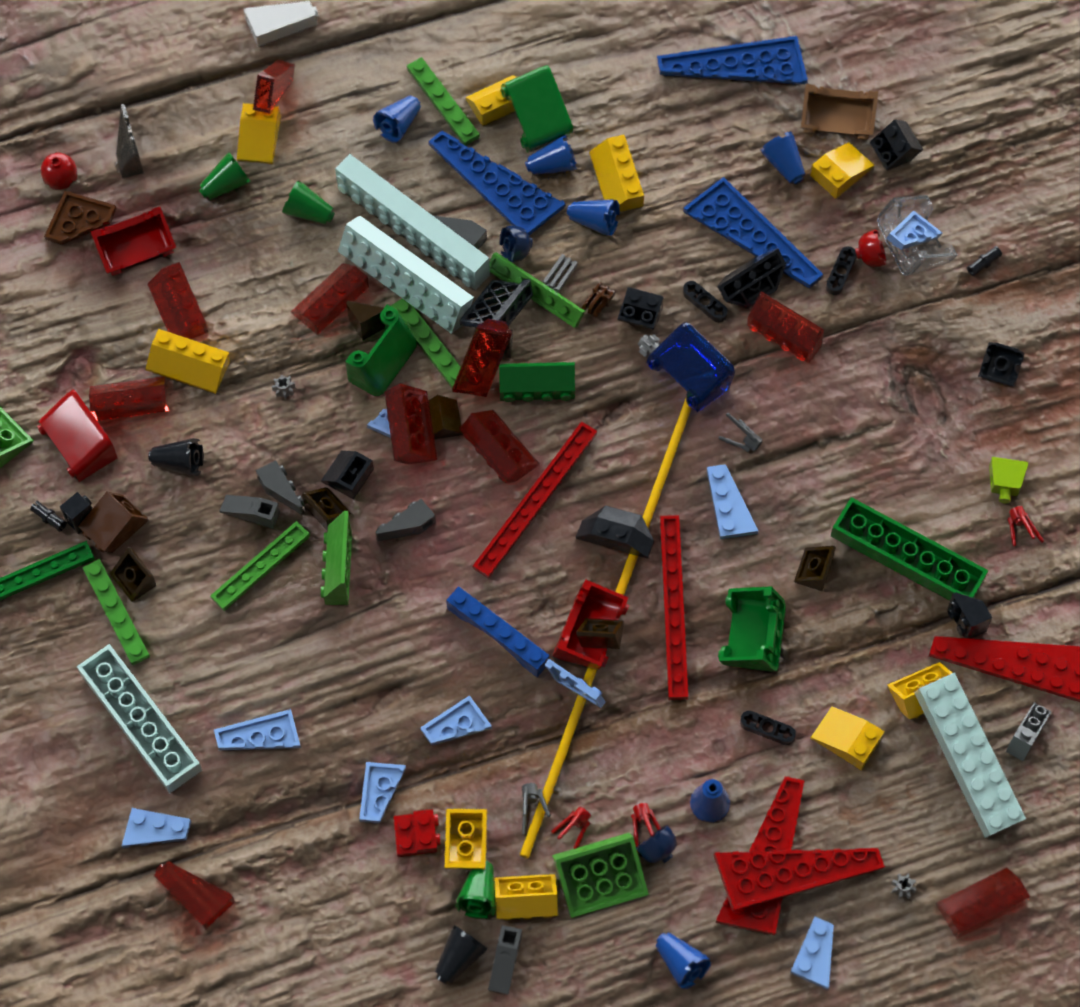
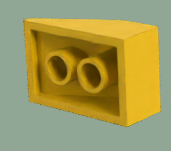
[237,103,281,164]
[810,142,875,199]
[810,706,885,770]
[445,809,487,869]

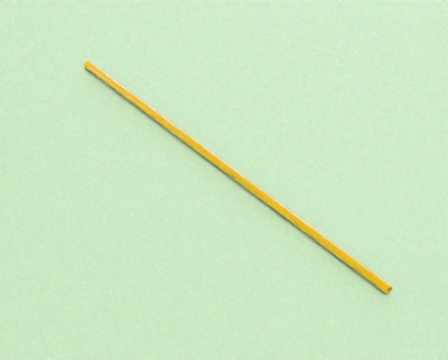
[520,390,697,859]

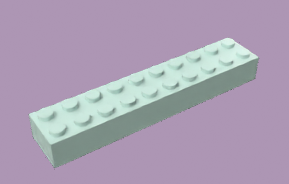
[335,154,490,290]

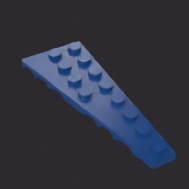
[657,36,808,84]

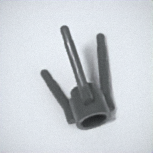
[718,413,763,452]
[522,783,551,835]

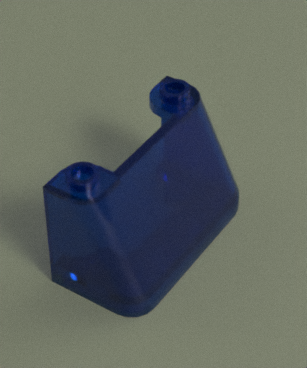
[646,322,735,412]

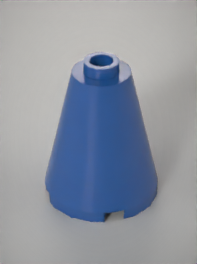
[373,96,421,142]
[760,132,805,185]
[525,135,577,175]
[567,199,620,236]
[690,779,730,823]
[656,933,711,989]

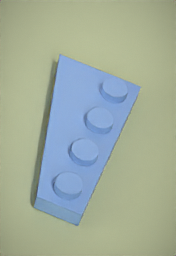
[707,464,758,539]
[214,709,301,750]

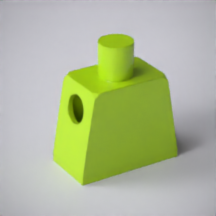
[989,457,1028,504]

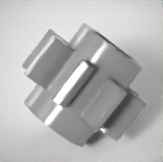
[638,334,661,357]
[272,375,296,399]
[891,874,916,899]

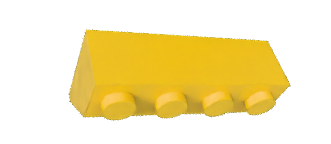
[589,134,644,212]
[145,329,230,394]

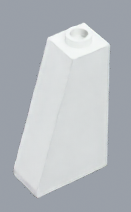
[244,1,319,46]

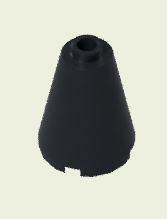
[148,438,204,476]
[435,925,488,985]

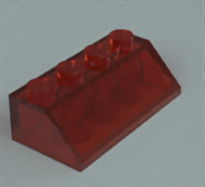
[147,262,208,339]
[291,263,369,335]
[747,291,825,363]
[452,319,512,397]
[89,376,169,421]
[385,383,437,465]
[459,410,540,484]
[936,867,1031,939]

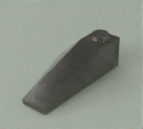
[114,104,143,179]

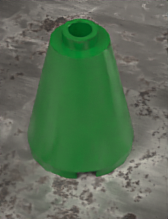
[199,152,251,200]
[282,181,335,224]
[455,860,496,919]

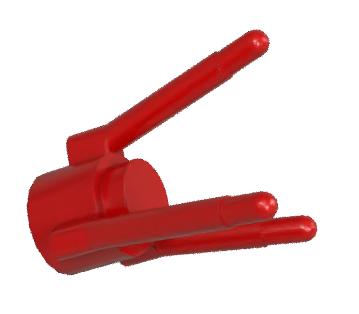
[1007,506,1044,546]
[631,803,661,855]
[551,806,591,849]

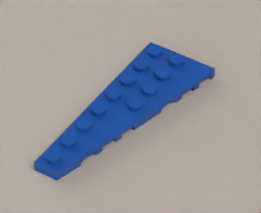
[429,131,565,235]
[683,177,823,288]

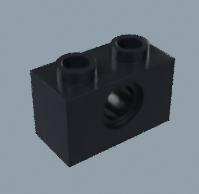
[60,492,93,534]

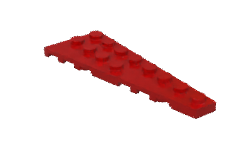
[929,636,1080,702]
[716,776,805,936]
[713,848,885,912]

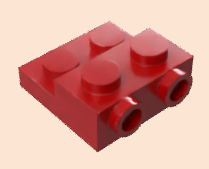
[393,809,441,857]

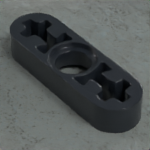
[826,246,856,295]
[683,281,727,323]
[740,711,796,745]

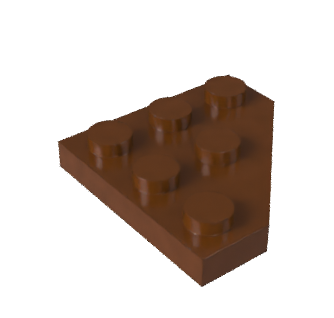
[44,191,117,245]

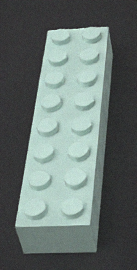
[338,216,474,334]
[77,644,202,794]
[914,672,1026,838]

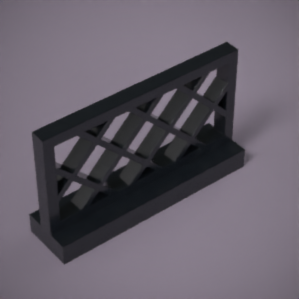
[459,279,533,336]

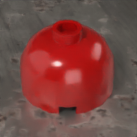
[40,152,78,190]
[855,229,887,267]

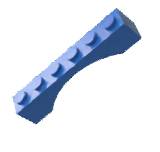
[446,586,550,678]

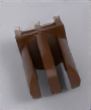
[581,282,616,318]

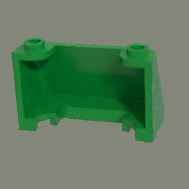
[500,65,573,153]
[345,305,417,396]
[718,586,786,671]

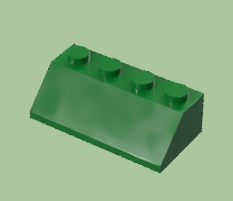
[499,362,575,402]

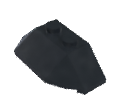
[717,248,787,309]
[576,506,654,559]

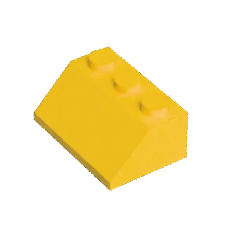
[466,76,516,126]
[887,662,952,719]
[495,874,558,920]

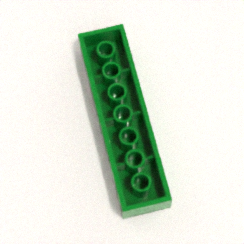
[831,497,989,601]

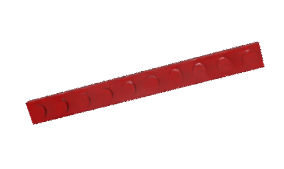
[473,421,597,579]
[660,515,688,700]

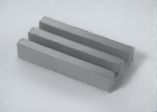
[543,254,578,293]

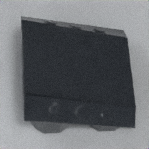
[978,342,1025,387]

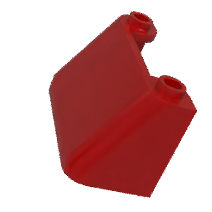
[90,206,177,276]
[37,389,118,482]
[552,579,629,670]

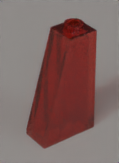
[253,60,295,114]
[154,861,235,930]

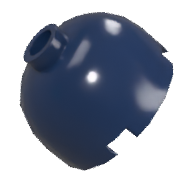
[499,226,533,262]
[636,825,677,863]

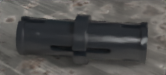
[967,246,1002,276]
[30,501,67,532]

